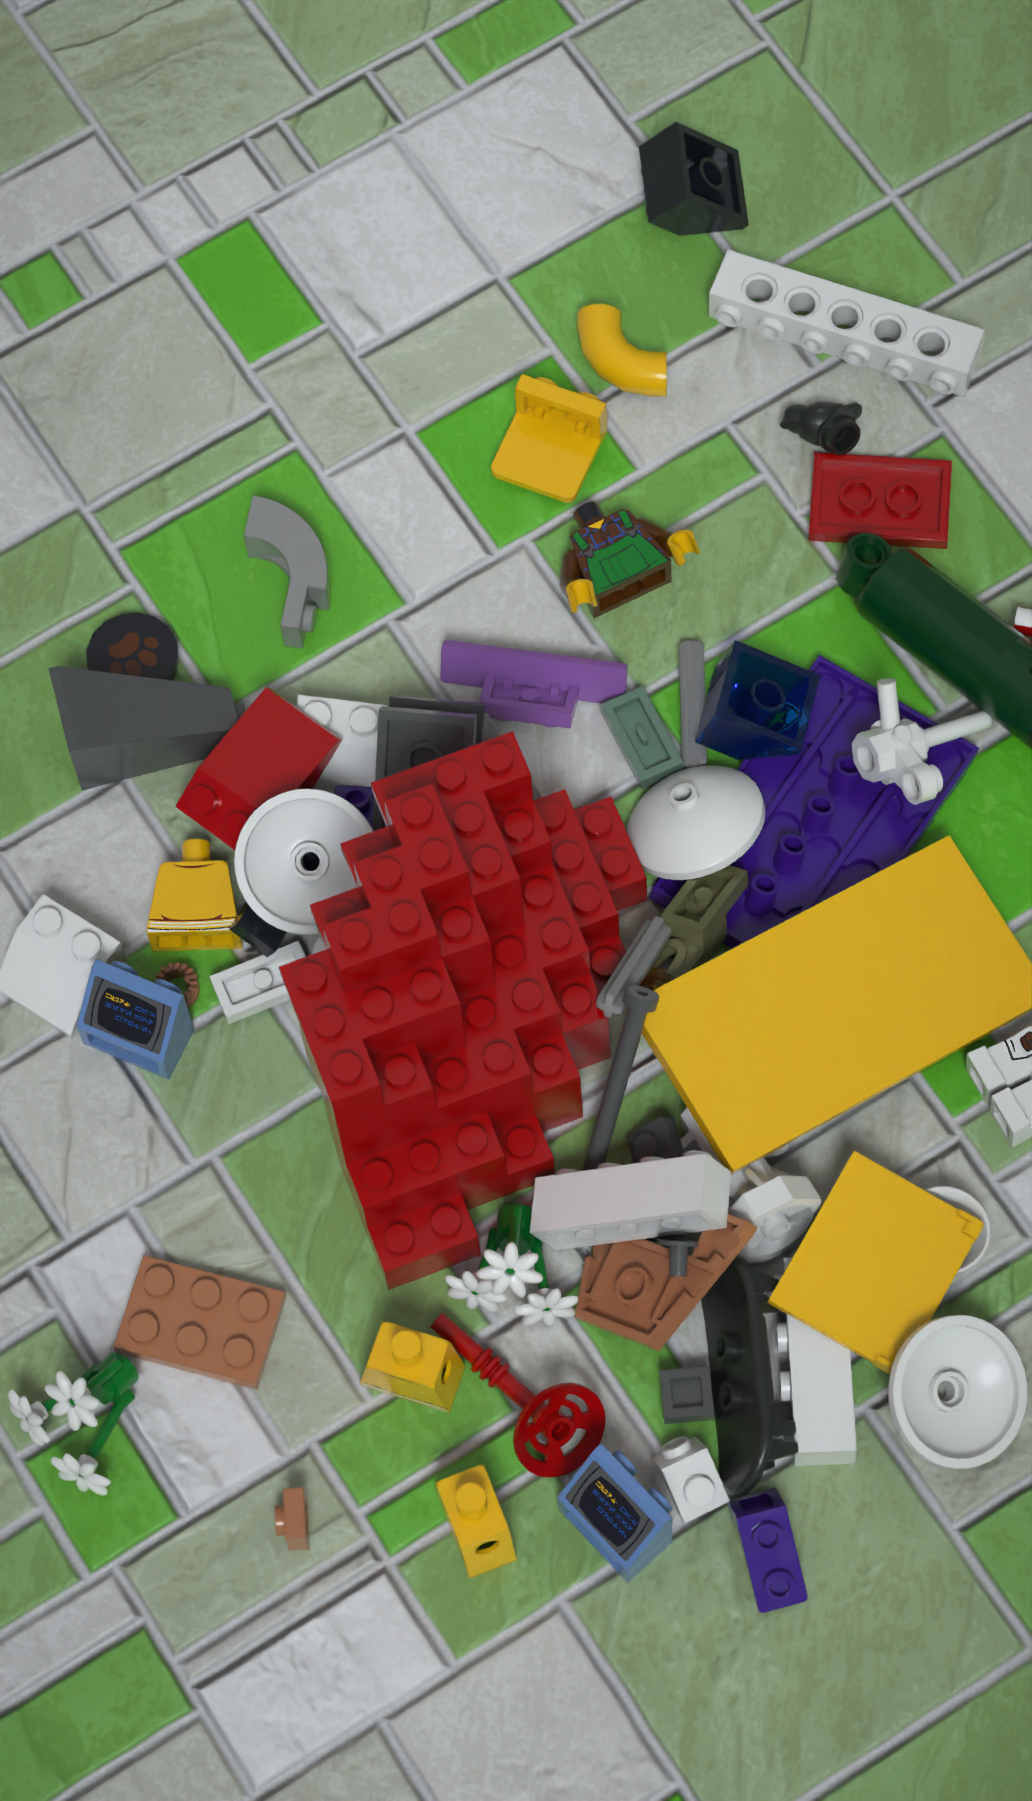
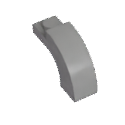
[244,496,331,649]

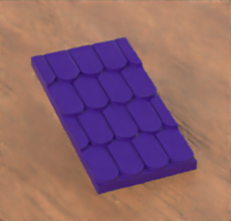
[649,655,979,949]

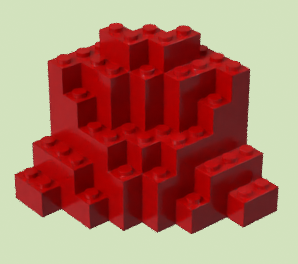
[279,731,647,1290]

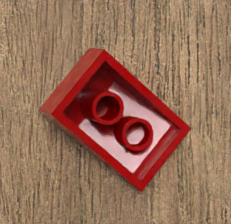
[175,687,343,850]

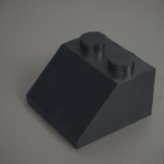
[639,122,749,236]

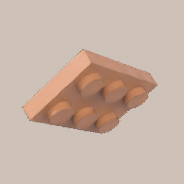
[113,1255,287,1390]

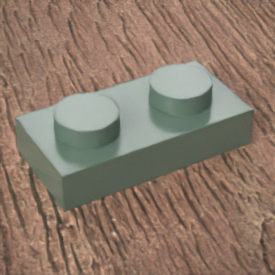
[600,686,684,789]

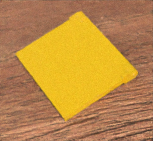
[767,1151,984,1375]

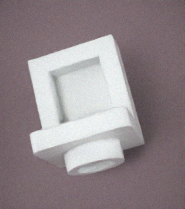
[651,1436,730,1523]

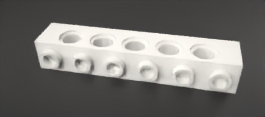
[709,250,985,397]

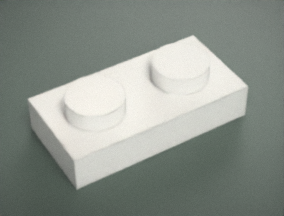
[209,940,306,1024]

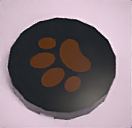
[86,612,179,681]

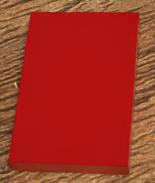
[808,452,952,549]

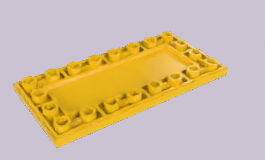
[626,835,1032,1175]

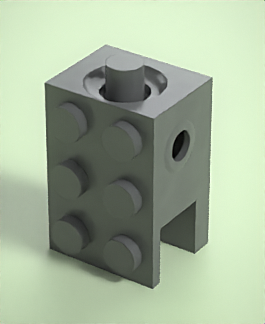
[372,695,485,831]

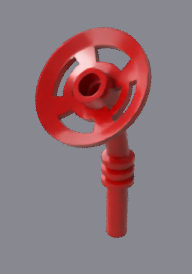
[430,1313,606,1477]

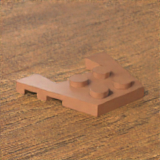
[575,1214,757,1352]

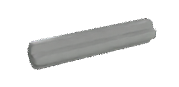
[679,640,707,769]
[596,916,672,1018]

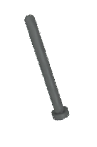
[582,986,660,1171]

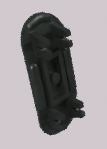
[701,1254,799,1496]

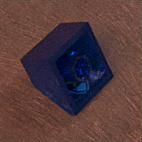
[695,640,821,760]

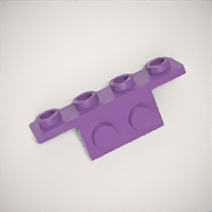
[440,640,628,729]

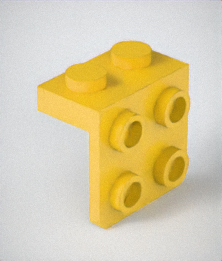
[491,374,608,503]

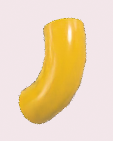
[577,304,667,397]

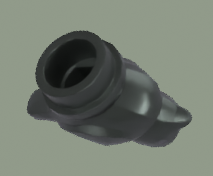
[780,402,862,455]

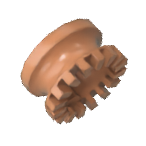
[155,962,200,1008]

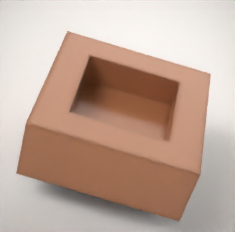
[275,1487,310,1551]

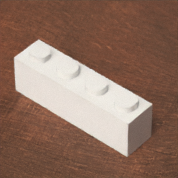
[529,1150,731,1250]
[773,1257,857,1466]

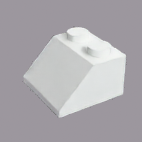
[296,695,389,794]
[0,894,128,1038]

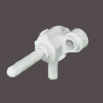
[852,678,993,805]

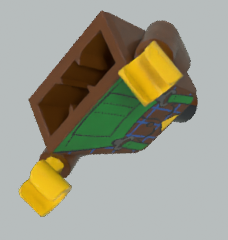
[559,501,701,619]

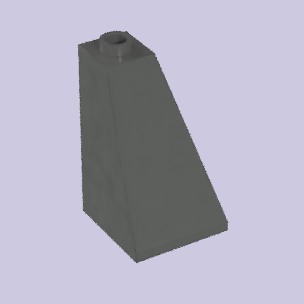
[48,666,246,791]

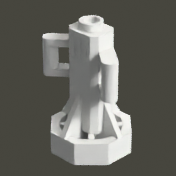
[680,1106,822,1263]

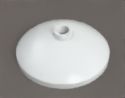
[626,766,765,880]
[234,789,373,935]
[888,1315,1028,1469]

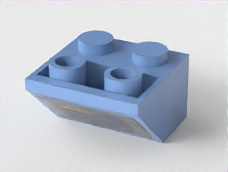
[76,959,194,1080]
[557,1443,673,1583]

